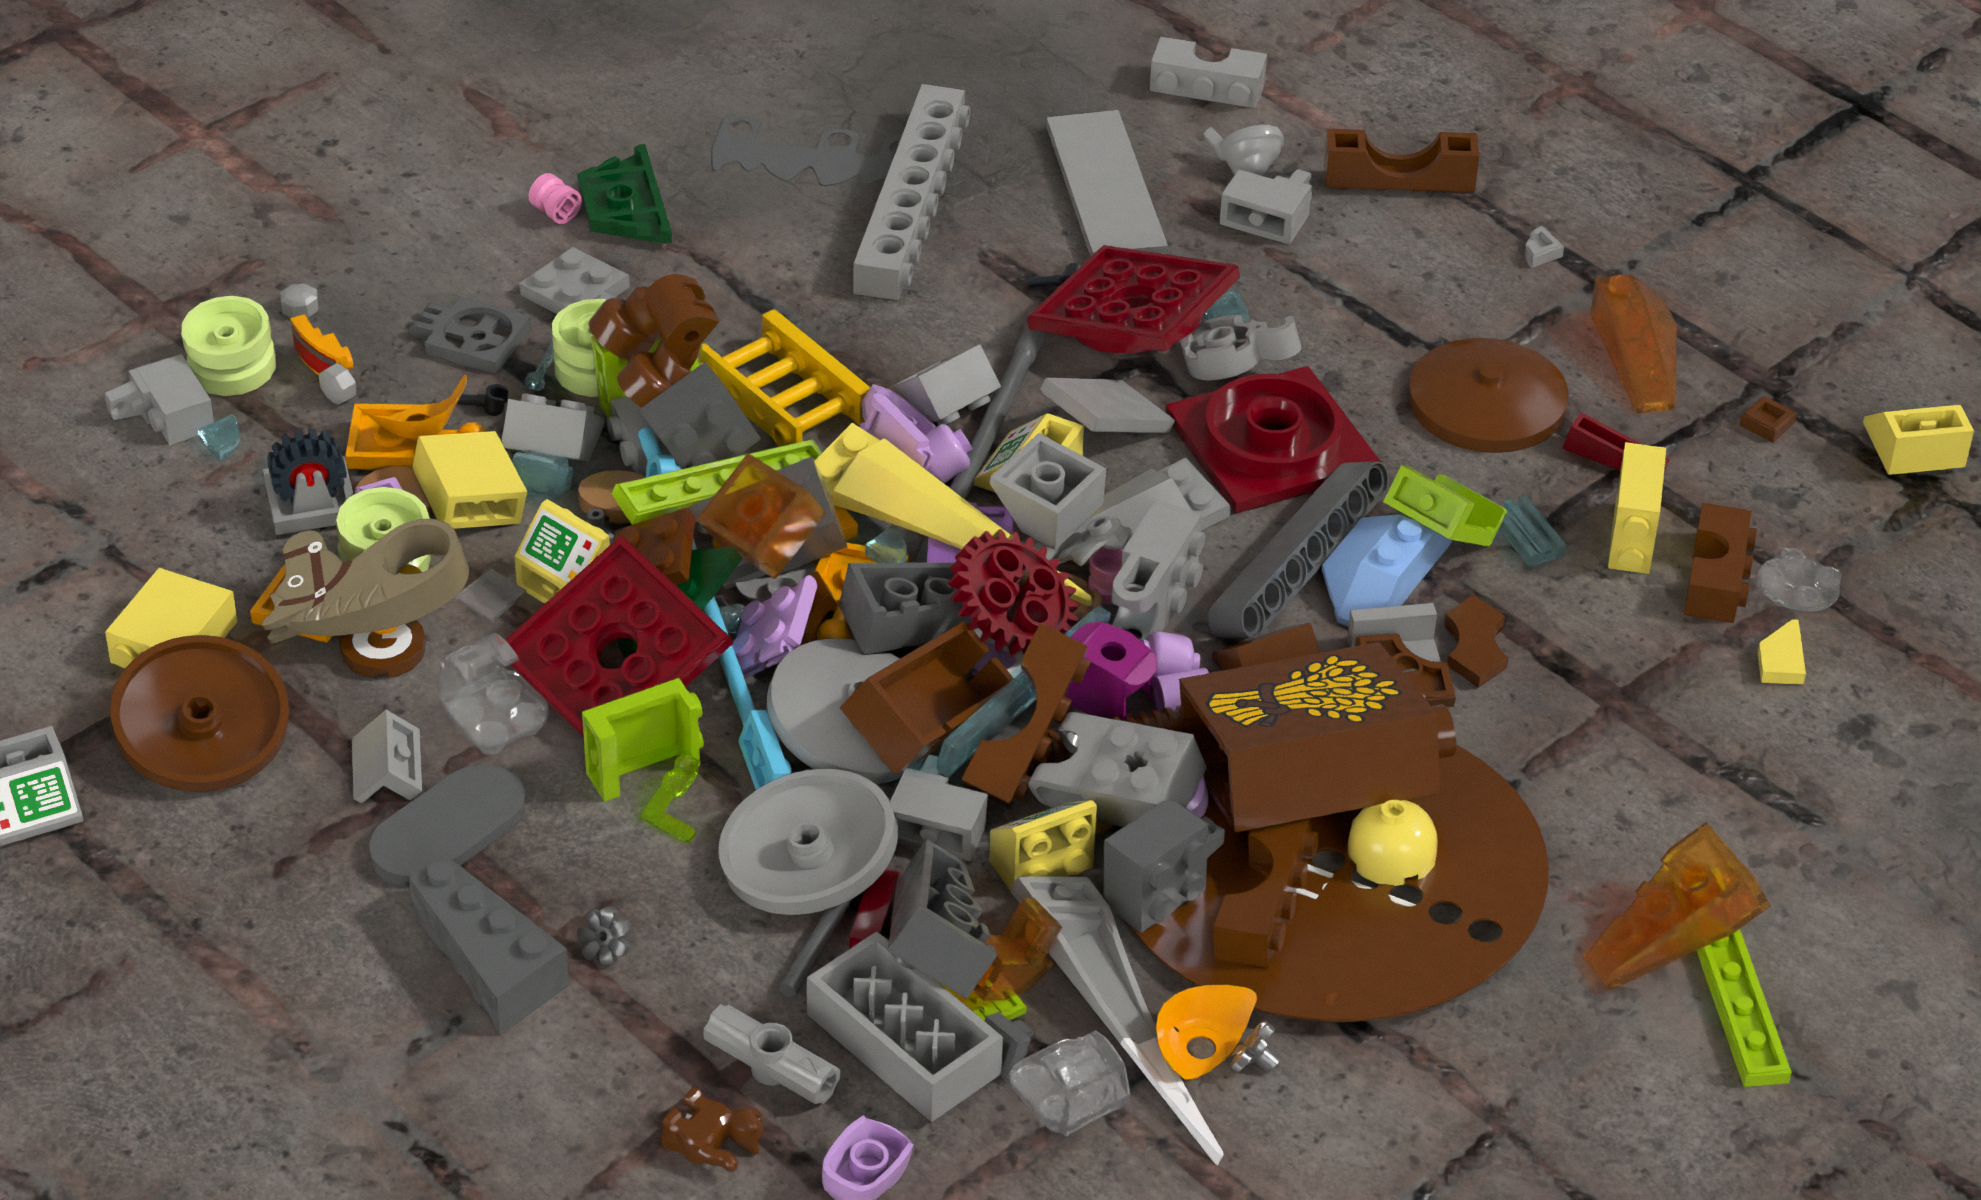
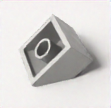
[887,344,1001,426]
[990,433,1106,549]

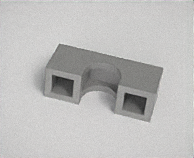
[1150,37,1267,108]

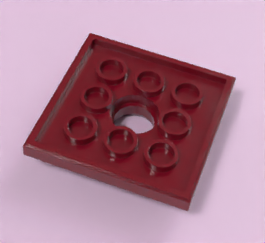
[1027,245,1240,353]
[1165,366,1381,514]
[495,535,733,739]

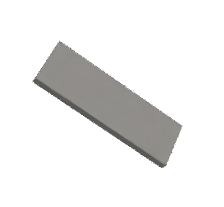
[1046,110,1168,257]

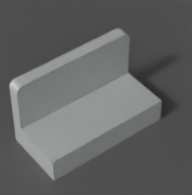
[1347,603,1441,662]
[352,710,422,803]

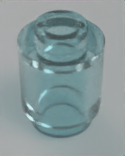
[512,450,573,498]

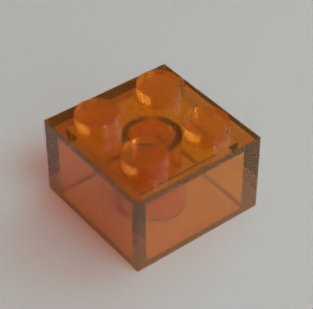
[697,453,826,579]

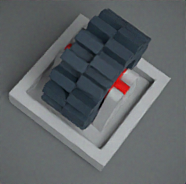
[263,428,353,535]

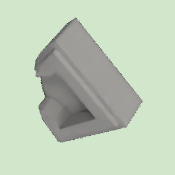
[1525,226,1564,268]

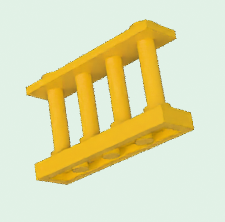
[699,309,870,447]

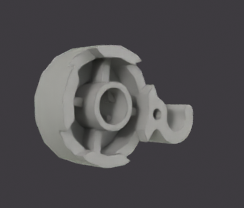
[1180,315,1302,381]

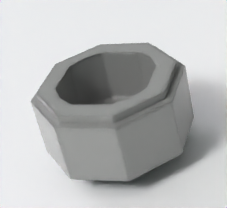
[280,283,319,318]
[319,363,357,405]

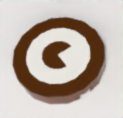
[339,620,426,678]

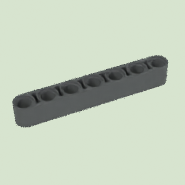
[1208,462,1389,638]

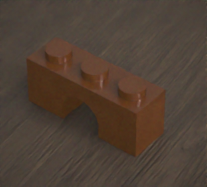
[1684,503,1757,623]

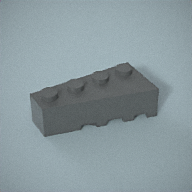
[839,563,1018,655]
[888,839,997,999]
[409,853,569,1035]

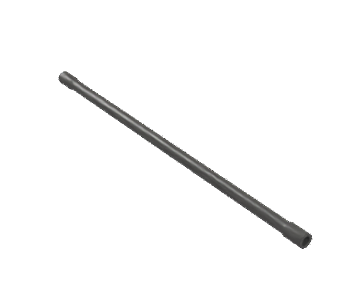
[888,328,1044,654]

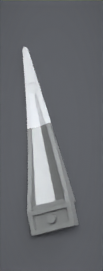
[1010,877,1223,1166]

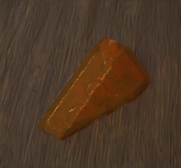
[1590,274,1677,414]
[1583,822,1771,990]

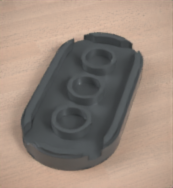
[369,765,525,886]

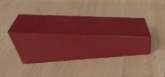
[1562,412,1670,471]
[849,870,900,949]

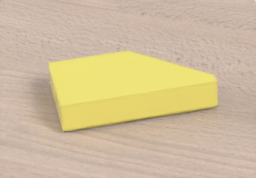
[1757,620,1806,685]

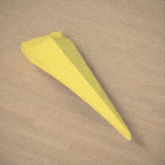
[815,423,1092,606]

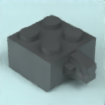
[639,362,761,469]
[1103,801,1225,933]

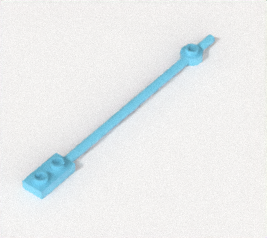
[638,427,791,790]

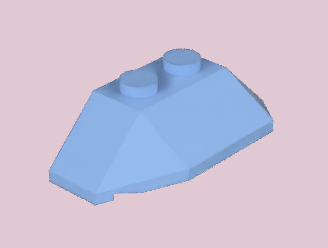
[1322,514,1452,627]

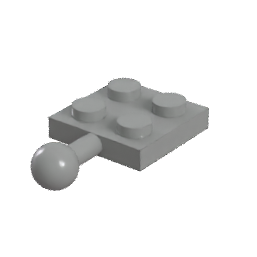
[519,247,630,314]

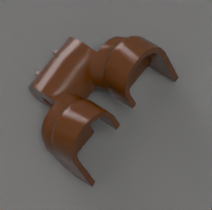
[588,274,719,408]

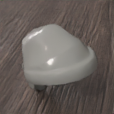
[1203,124,1284,176]

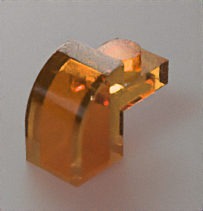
[973,898,1062,1001]

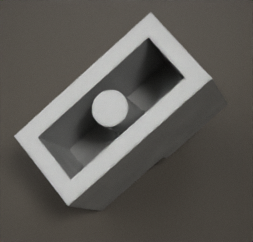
[1220,169,1312,245]
[105,354,215,445]
[890,755,988,861]

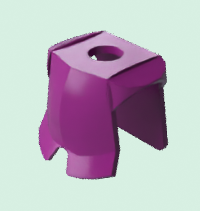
[1066,622,1157,720]

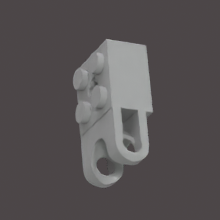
[1112,499,1205,640]
[1028,712,1207,827]

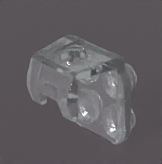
[438,632,549,754]
[1010,1031,1130,1136]

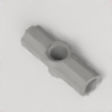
[703,1004,840,1105]

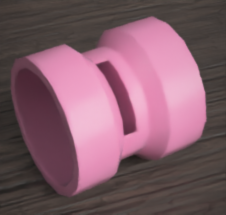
[528,173,582,224]
[1088,547,1123,604]

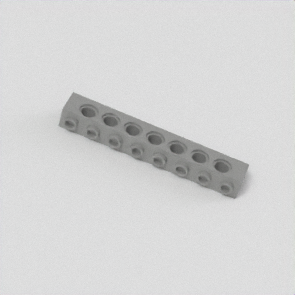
[853,84,970,301]

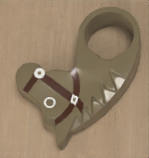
[262,519,469,644]

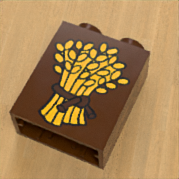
[1179,642,1456,832]

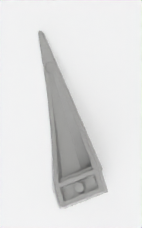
[1021,458,1231,561]

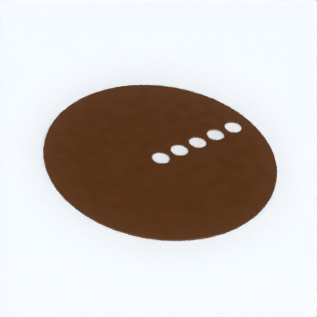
[1112,745,1549,1022]

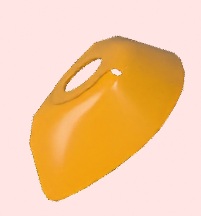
[357,374,467,440]
[1156,985,1257,1080]

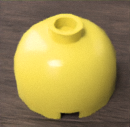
[1347,800,1438,886]

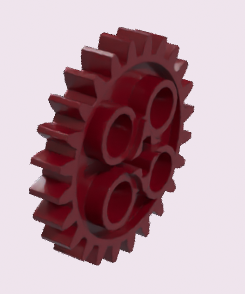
[948,529,1079,658]

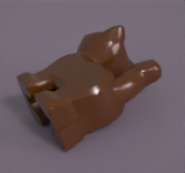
[661,1086,763,1172]

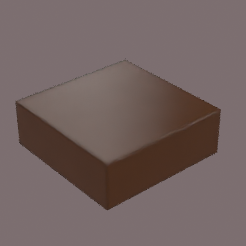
[1740,396,1797,443]

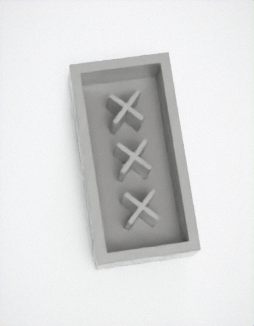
[807,931,1003,1122]

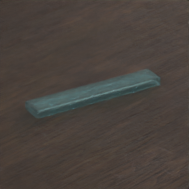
[936,605,1111,778]

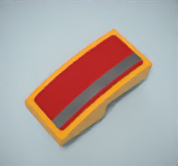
[290,314,353,375]

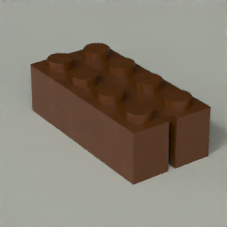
[840,621,1020,775]

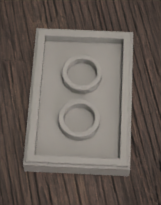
[1040,378,1175,433]

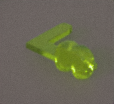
[639,753,699,843]

